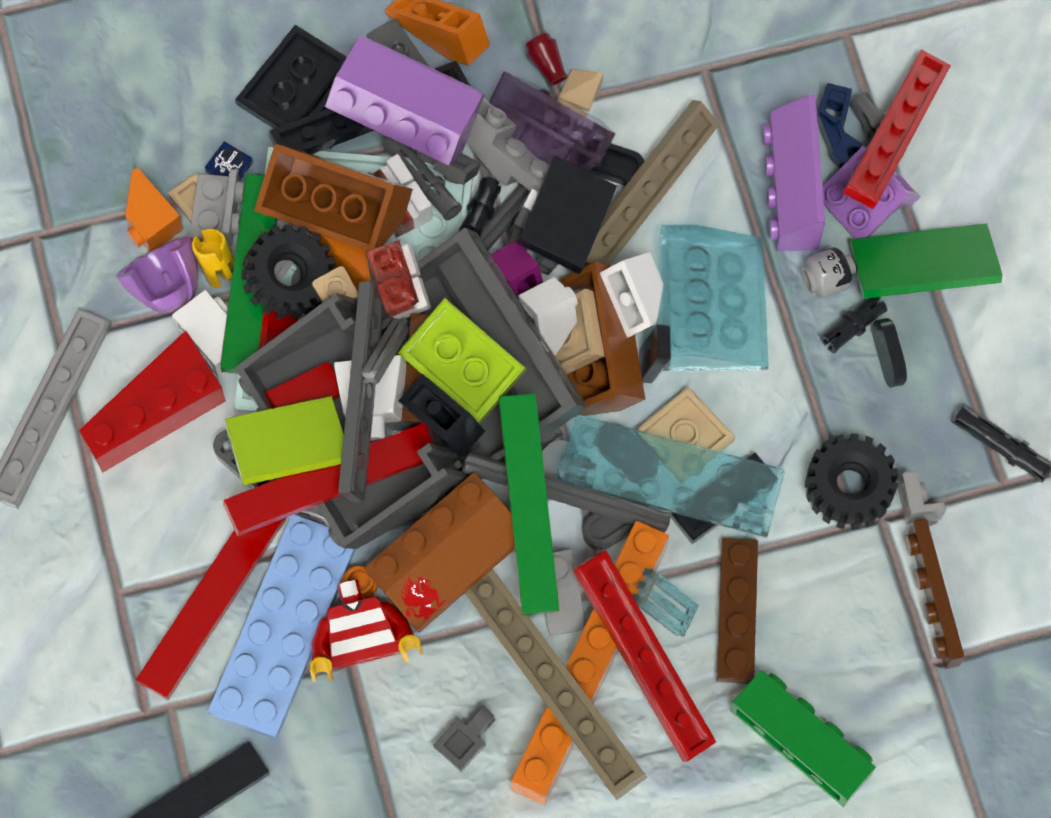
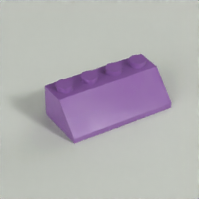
[325,35,485,166]
[763,94,825,251]

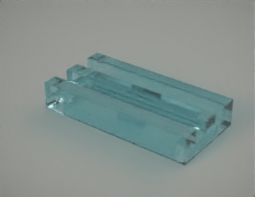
[632,568,699,637]

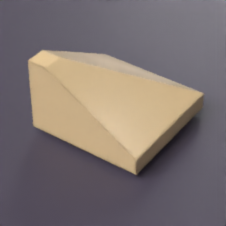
[558,69,603,112]

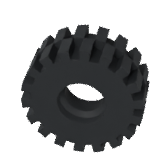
[241,224,335,319]
[805,433,898,530]

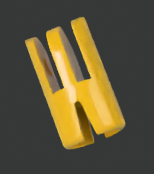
[192,228,235,288]

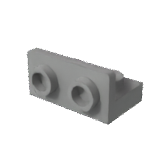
[190,169,245,246]

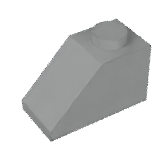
[545,549,585,637]

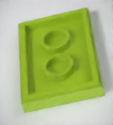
[398,298,527,424]
[225,396,344,485]

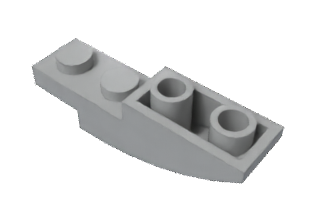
[467,98,549,192]

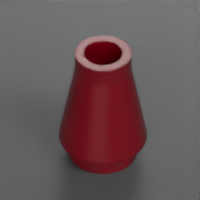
[525,33,568,86]

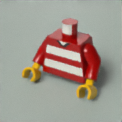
[310,580,424,682]

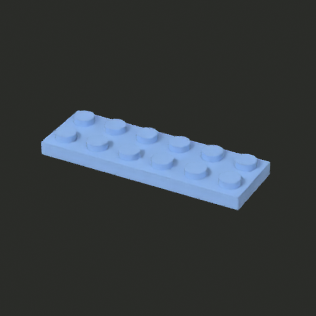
[207,515,356,740]

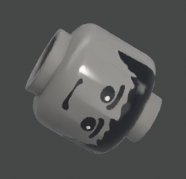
[801,247,856,298]

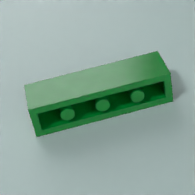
[730,670,876,808]

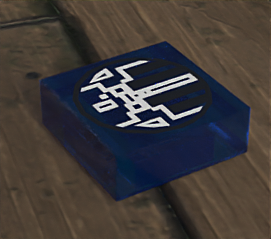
[205,141,253,180]

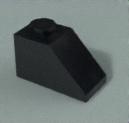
[398,374,485,458]

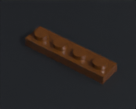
[905,519,965,669]
[716,538,758,684]

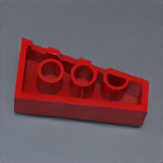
[79,331,226,473]

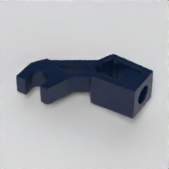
[817,83,863,168]

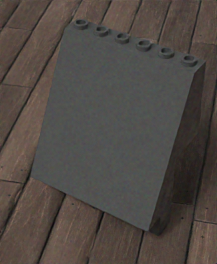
[235,228,588,549]

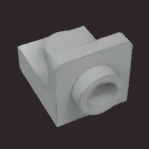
[898,471,946,526]

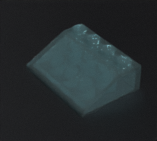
[659,225,769,371]

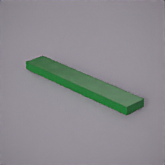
[220,174,277,374]
[498,393,560,616]

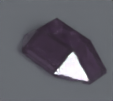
[489,71,616,171]

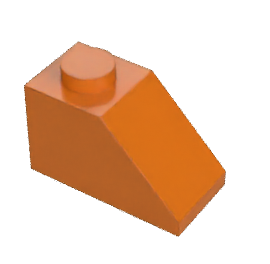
[125,167,184,251]

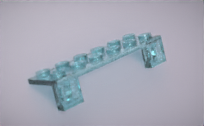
[558,415,784,538]

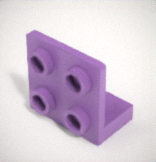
[823,145,921,238]

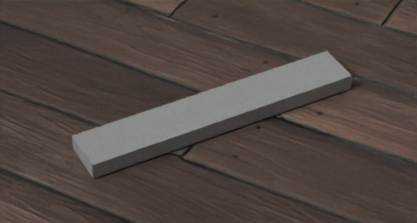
[0,308,111,509]

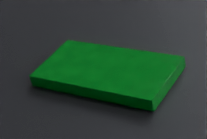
[850,223,1003,299]

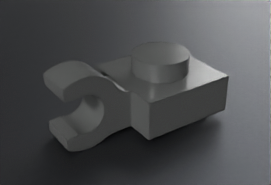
[433,706,496,773]

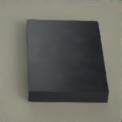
[235,25,347,129]
[516,155,617,274]

